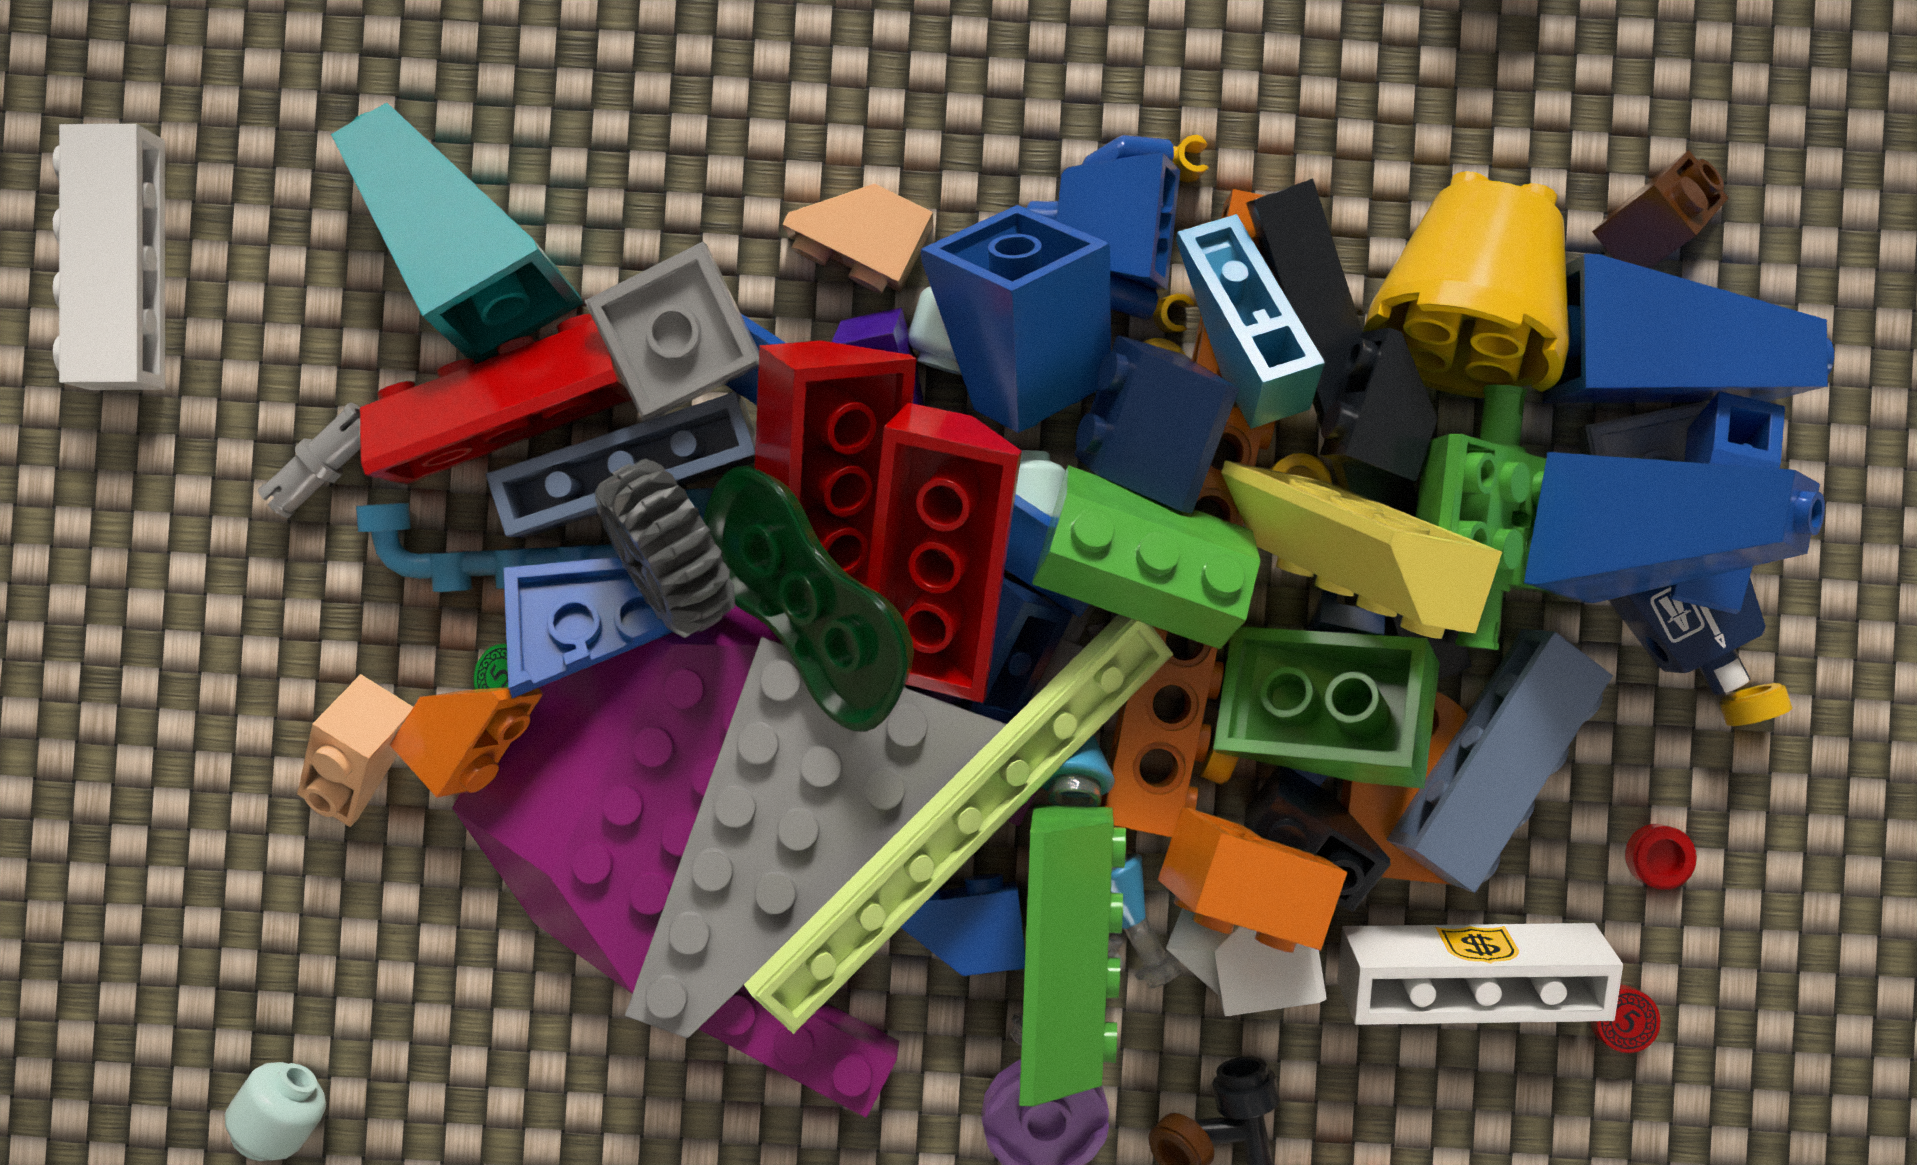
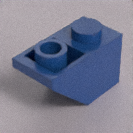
[901,873,1025,976]

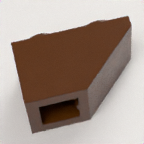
[1592,150,1728,269]

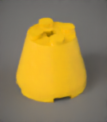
[1363,171,1569,398]

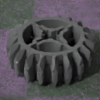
[595,459,735,638]

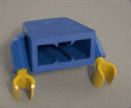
[1027,135,1209,333]

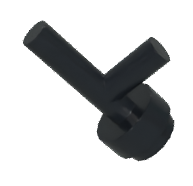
[1194,1056,1280,1165]

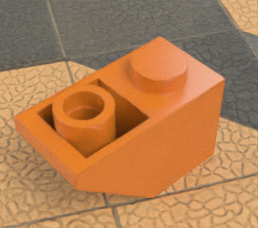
[390,687,543,798]

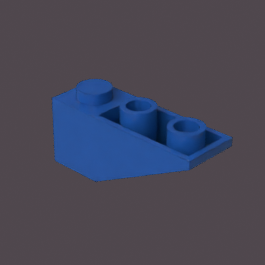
[1670,391,1785,614]

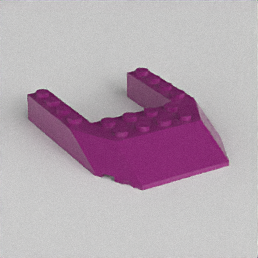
[452,605,1038,1118]

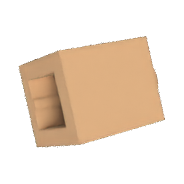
[783,184,934,294]
[297,674,413,827]

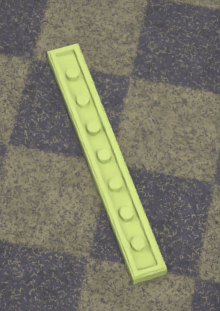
[744,614,1174,1034]

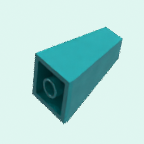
[331,102,584,364]

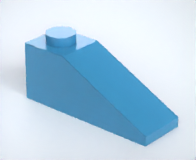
[1176,214,1325,429]

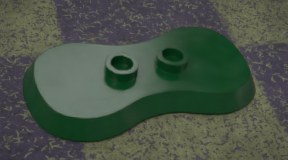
[703,466,914,732]

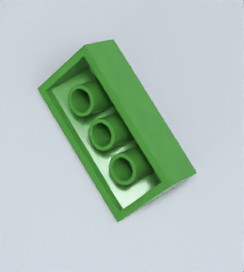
[1019,804,1126,1106]

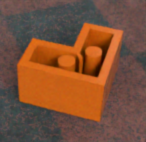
[1158,806,1347,953]

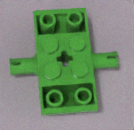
[1416,385,1559,650]

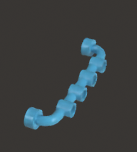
[356,488,714,592]

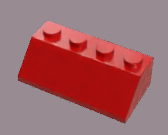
[360,314,632,484]
[755,340,916,585]
[866,403,1022,703]

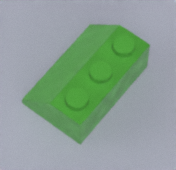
[1031,465,1261,649]

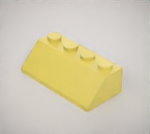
[1221,460,1502,639]

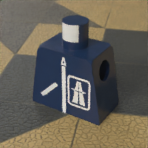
[1608,578,1766,695]

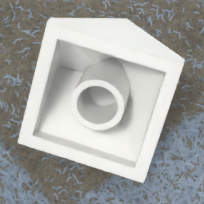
[1166,908,1327,1016]

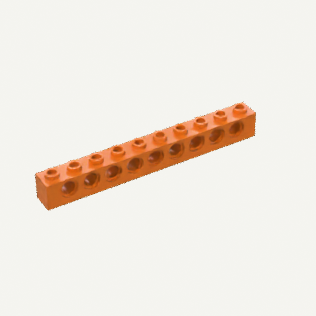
[1099,189,1275,837]

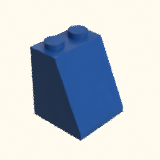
[921,205,1111,433]

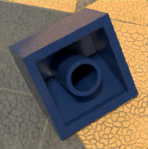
[1074,335,1239,514]

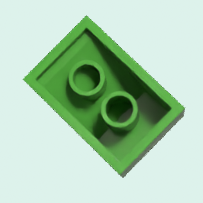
[1213,627,1440,789]

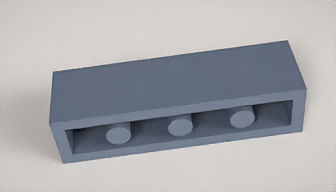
[485,392,756,538]
[1387,629,1613,893]

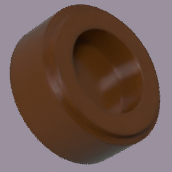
[1148,1113,1215,1165]

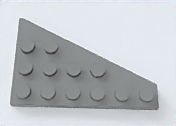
[625,637,1006,1038]

